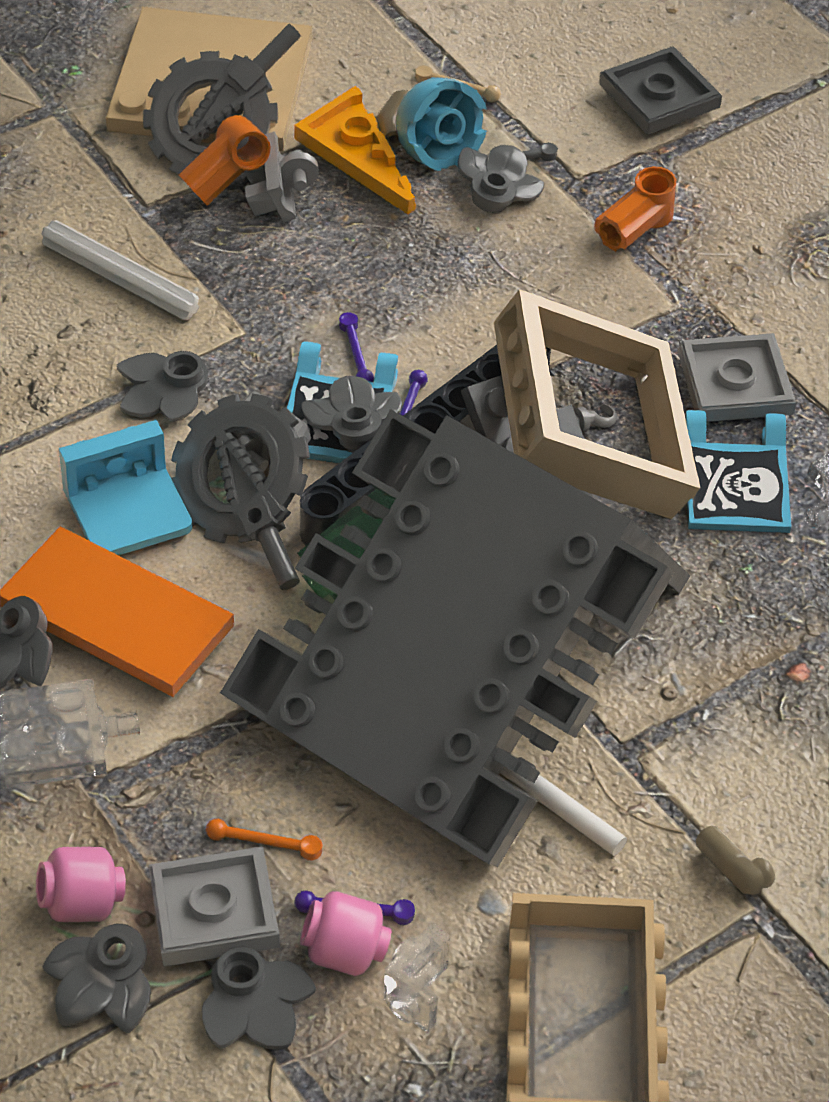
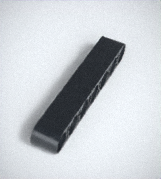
[300,345,551,547]

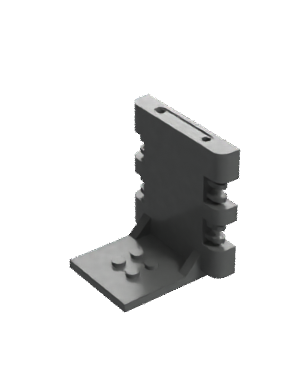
[220,409,690,867]

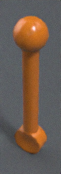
[206,819,322,860]

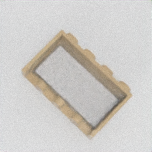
[506,893,669,1102]

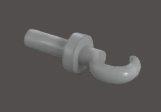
[574,404,617,432]

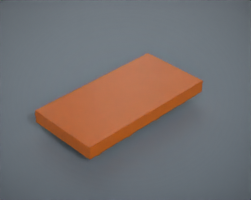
[0,526,234,697]

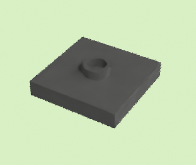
[599,46,722,135]

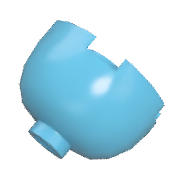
[395,77,487,171]

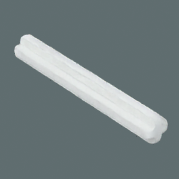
[41,221,199,320]

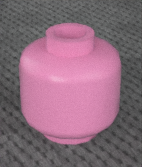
[36,847,126,922]
[300,891,392,976]

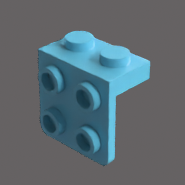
[59,420,192,556]

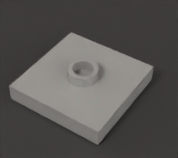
[678,333,796,422]
[149,846,281,967]

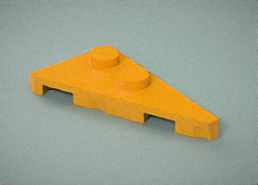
[294,86,416,215]

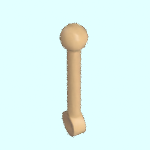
[415,66,501,103]

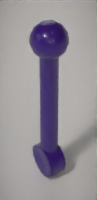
[339,312,374,383]
[400,369,428,416]
[294,890,415,925]

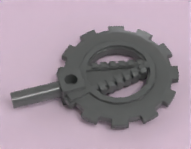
[143,24,301,175]
[171,394,310,590]

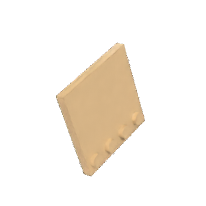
[106,7,312,152]

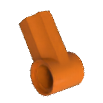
[179,115,271,206]
[595,166,676,252]

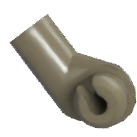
[377,90,408,148]
[696,826,775,895]

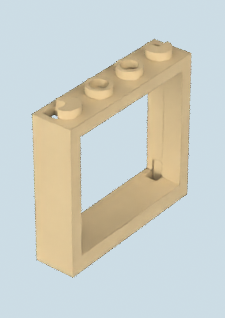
[493,289,700,519]

